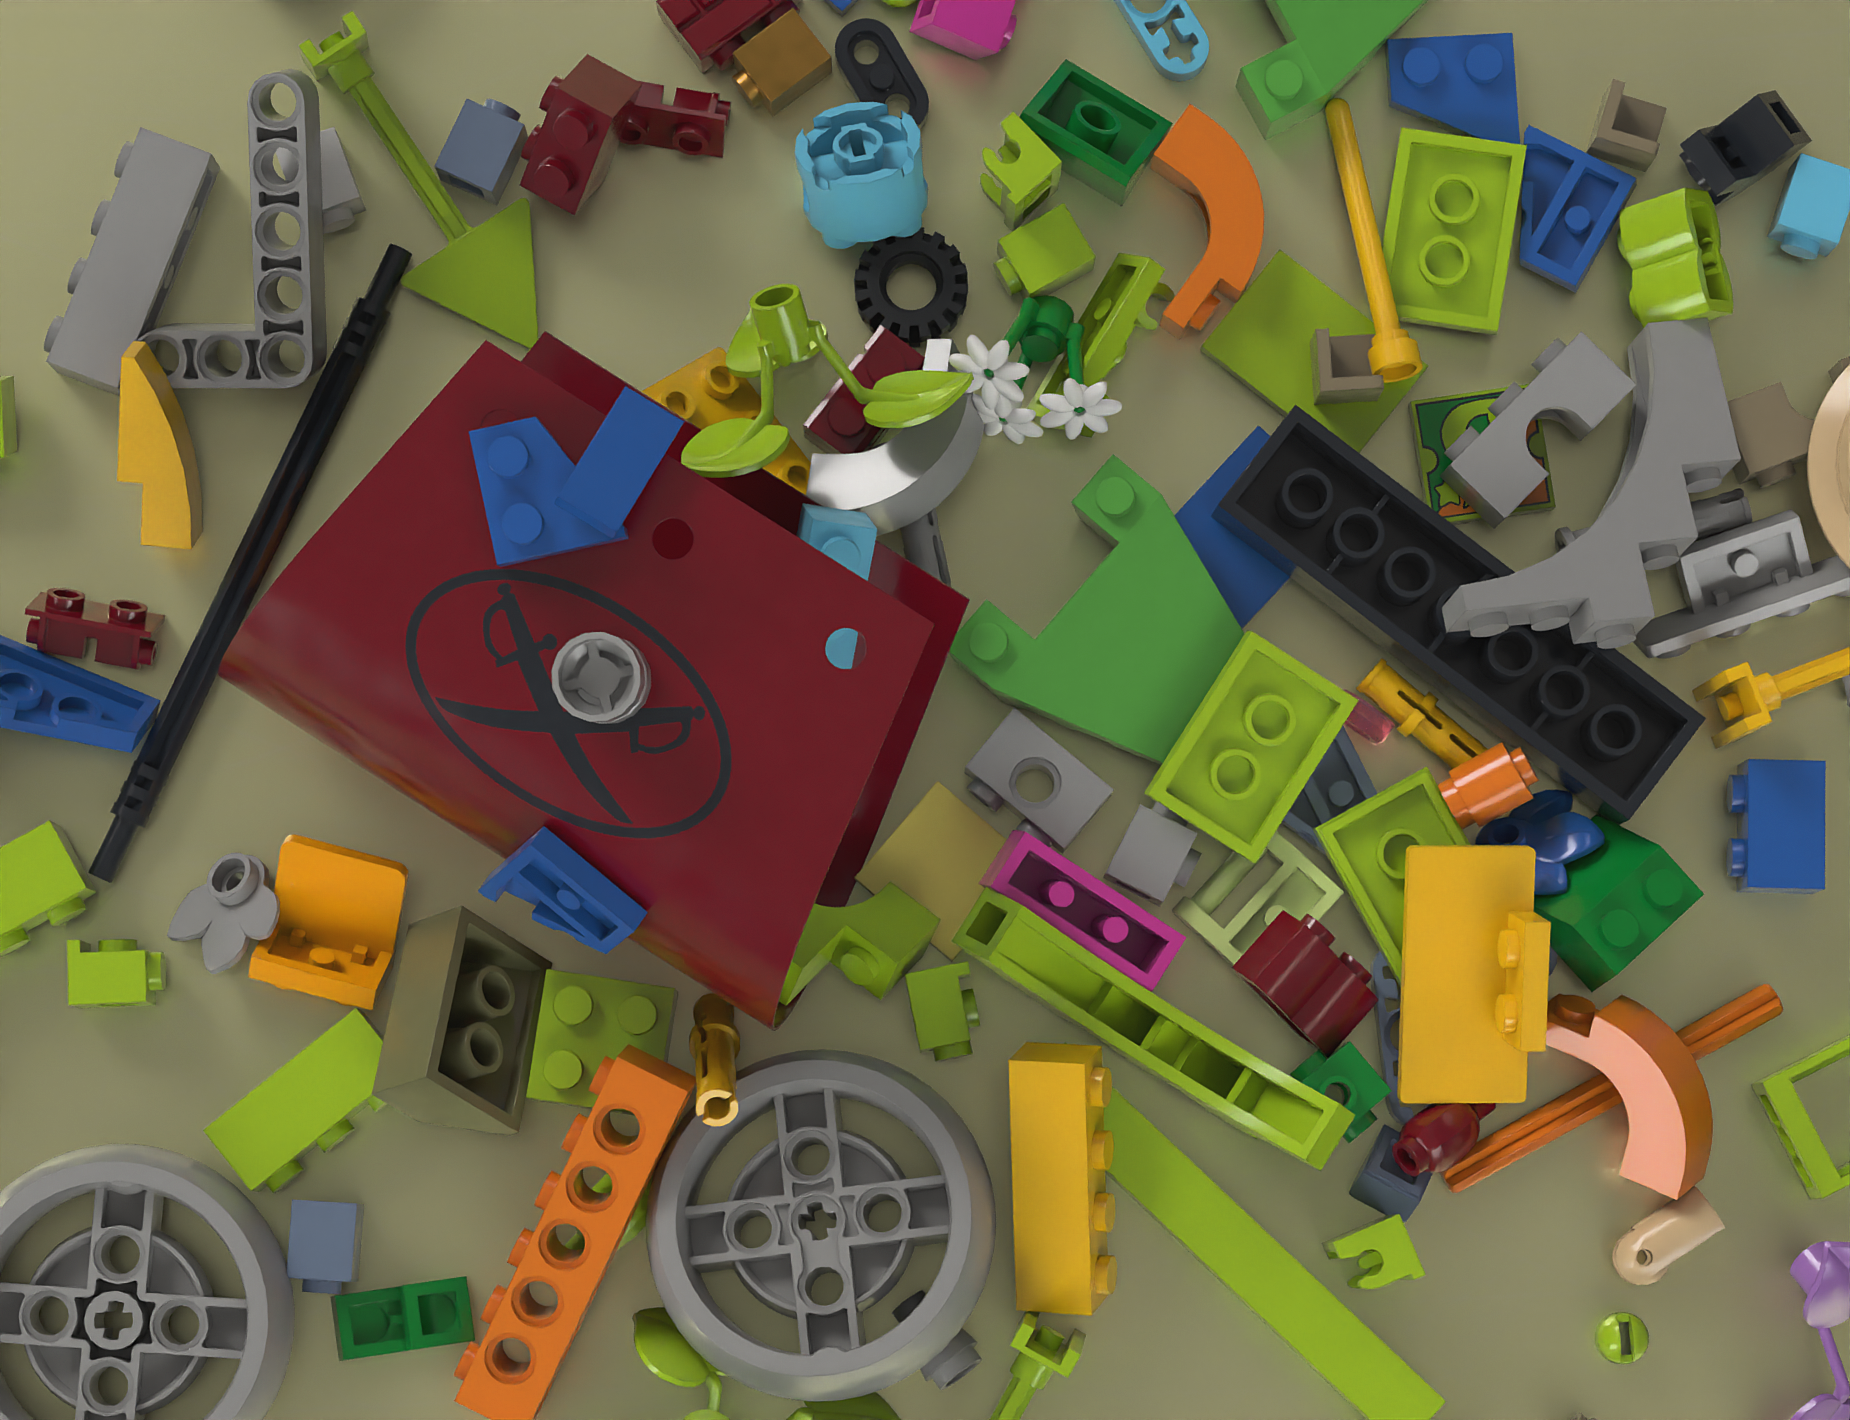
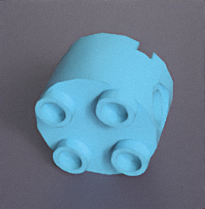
[795,102,928,249]

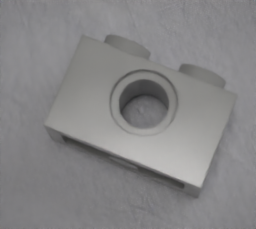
[964,707,1114,854]

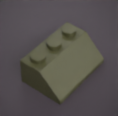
[372,906,552,1136]

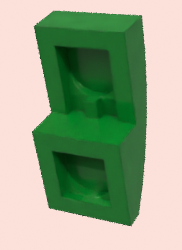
[330,1276,475,1361]

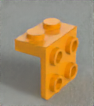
[248,834,409,1011]

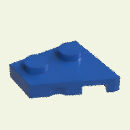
[1385,33,1520,144]
[1519,125,1637,293]
[478,826,648,954]

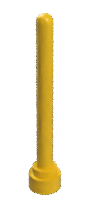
[1325,98,1423,383]

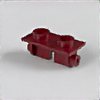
[620,81,731,158]
[25,588,165,670]

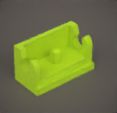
[980,111,1062,232]
[1322,1214,1426,1289]

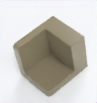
[1586,79,1667,172]
[1310,328,1384,405]

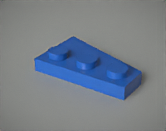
[0,635,161,753]

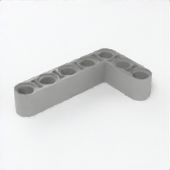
[137,69,327,389]

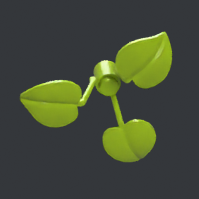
[681,284,974,478]
[632,1307,901,1420]

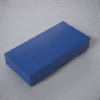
[554,386,684,539]

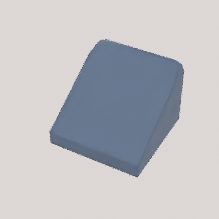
[1349,1124,1433,1223]

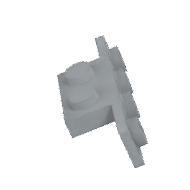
[1633,509,1850,659]

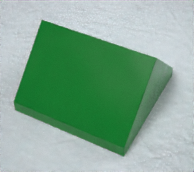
[1020,59,1173,206]

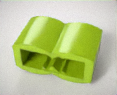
[1617,188,1733,328]

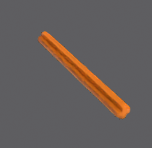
[1439,984,1783,1193]

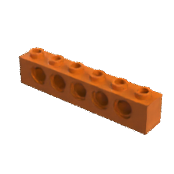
[454,1044,696,1420]

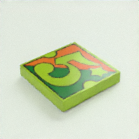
[1409,384,1556,525]

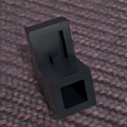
[1679,90,1812,206]

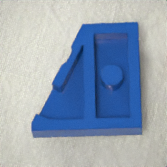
[469,417,629,567]

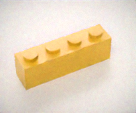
[1008,1042,1117,1316]

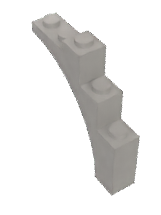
[1441,318,1741,649]

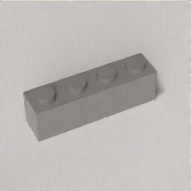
[44,127,220,396]

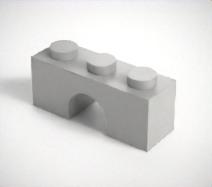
[1440,331,1636,529]

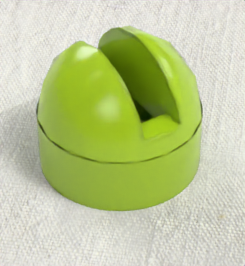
[1595,1312,1649,1364]

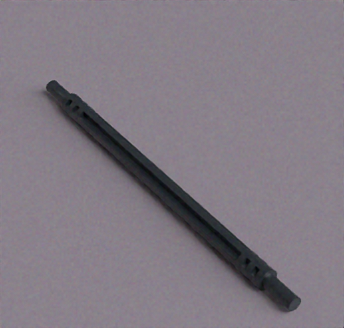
[88,243,412,883]

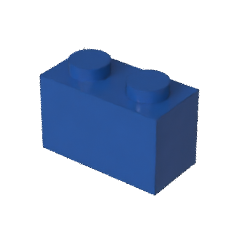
[1726,759,1826,894]

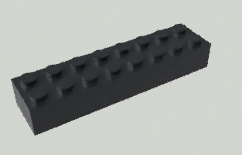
[1211,404,1706,825]

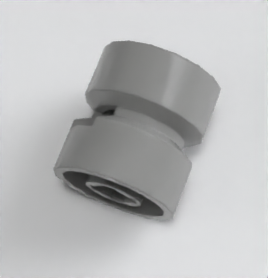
[551,632,651,724]

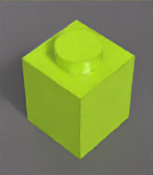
[993,203,1096,299]

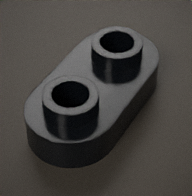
[835,18,929,129]

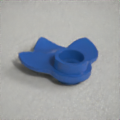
[1475,789,1605,895]

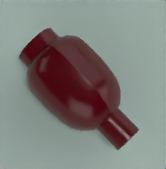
[1392,1103,1496,1176]

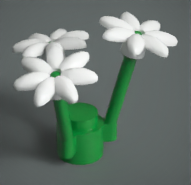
[949,295,1122,444]

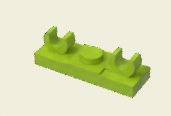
[1026,253,1175,437]

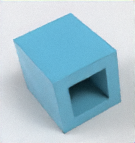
[1767,153,1850,259]

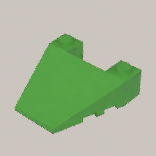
[1235,0,1428,140]
[949,454,1244,765]

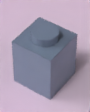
[434,99,528,206]
[286,1199,364,1294]

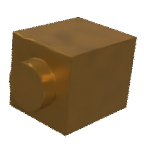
[731,8,832,117]

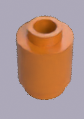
[1438,742,1539,830]

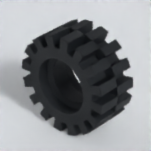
[854,227,968,348]

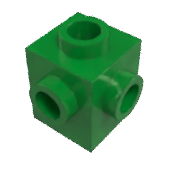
[1290,1041,1392,1144]

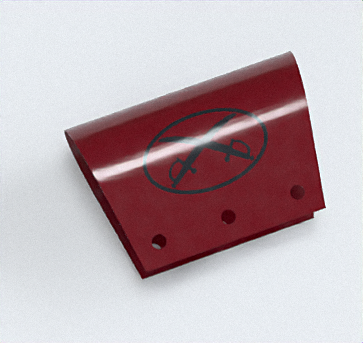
[218,331,970,1031]

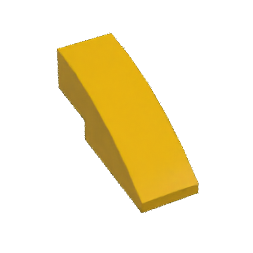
[117,341,203,549]

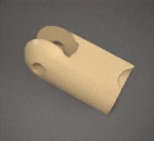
[1612,1186,1725,1285]

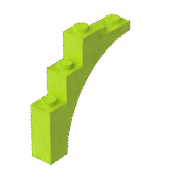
[952,887,1355,1171]

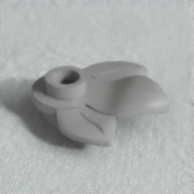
[167,853,280,974]

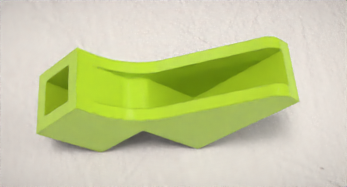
[779,881,941,1006]

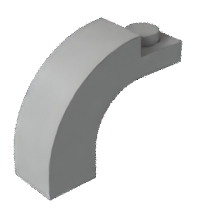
[806,339,985,536]

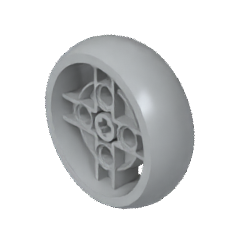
[646,1049,996,1402]
[0,1144,295,1420]

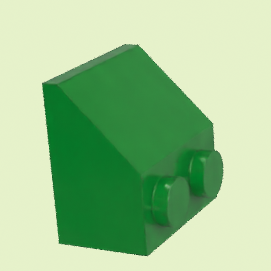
[1533,814,1704,992]

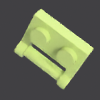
[1172,831,1344,966]

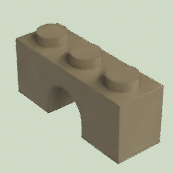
[1728,356,1850,488]

